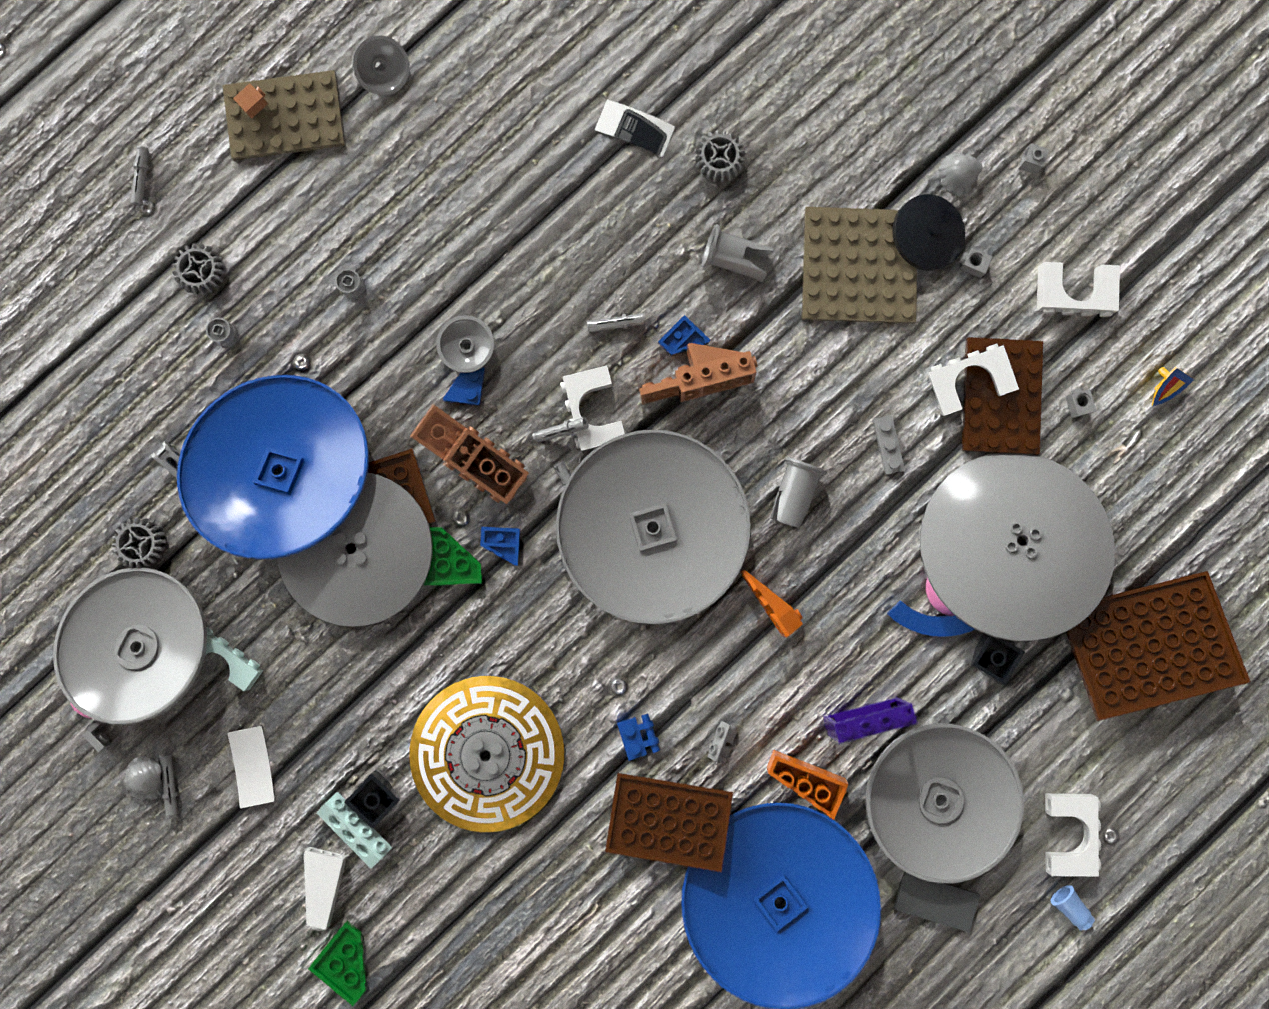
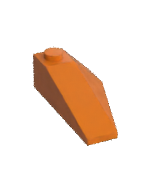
[740,569,803,637]

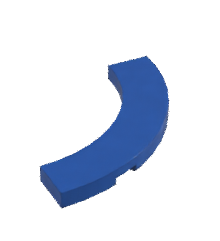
[887,600,975,637]

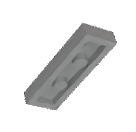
[872,415,905,475]

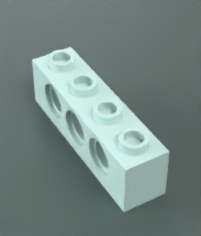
[317,792,392,868]

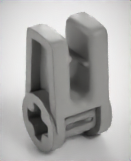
[151,441,180,478]

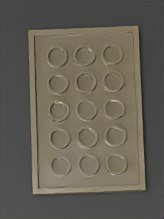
[222,70,345,161]

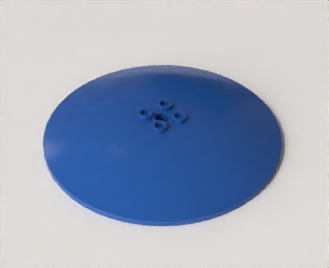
[177,375,369,560]
[681,803,881,1009]

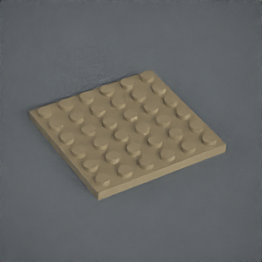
[802,207,917,324]

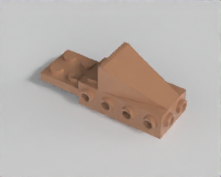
[639,343,758,405]
[410,404,529,504]

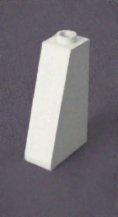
[304,847,347,931]

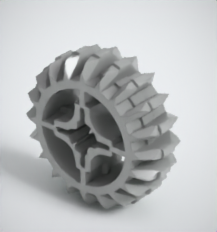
[694,130,745,182]
[172,243,225,295]
[111,517,167,568]

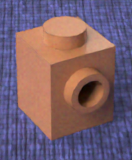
[233,83,268,119]

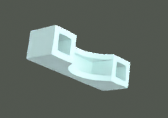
[205,627,263,691]

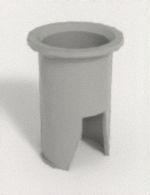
[702,224,774,282]
[770,457,827,528]

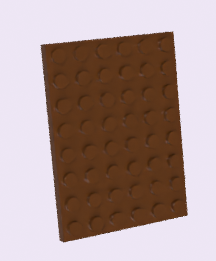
[1066,571,1251,721]

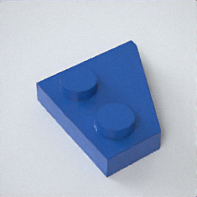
[443,367,485,406]

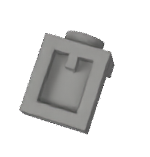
[83,721,112,752]

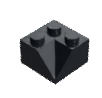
[971,634,1025,685]
[344,770,401,829]

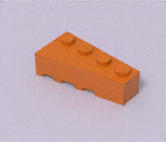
[767,750,849,820]

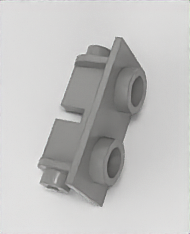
[707,721,737,763]

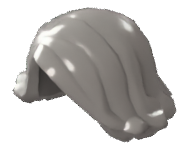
[938,152,983,196]
[124,756,163,800]

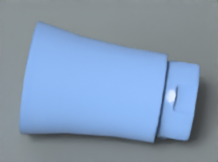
[1051,885,1095,931]

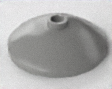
[352,35,410,95]
[436,315,494,373]

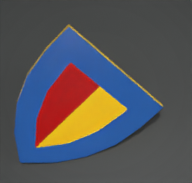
[1152,367,1194,406]

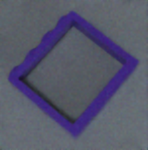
[823,697,917,744]

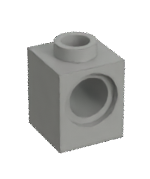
[1019,143,1049,174]
[959,248,993,278]
[1066,388,1096,418]

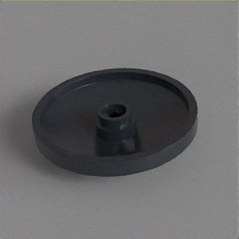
[892,194,965,271]

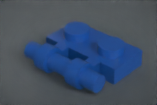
[617,713,660,761]

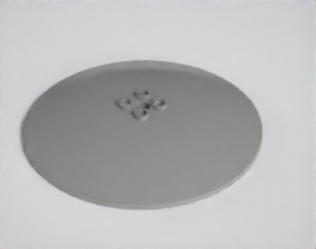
[556,430,750,624]
[920,453,1115,641]

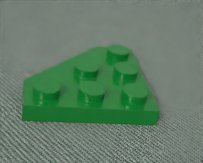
[424,527,482,586]
[308,920,367,1006]

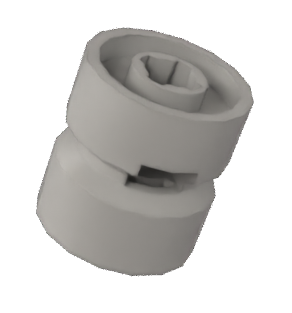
[335,269,365,299]
[205,317,239,347]

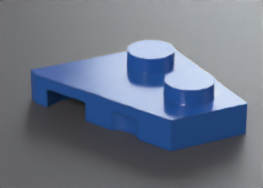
[658,315,711,356]
[480,527,520,566]

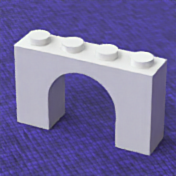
[1037,262,1120,317]
[927,344,1019,416]
[560,365,625,452]
[1045,793,1101,877]

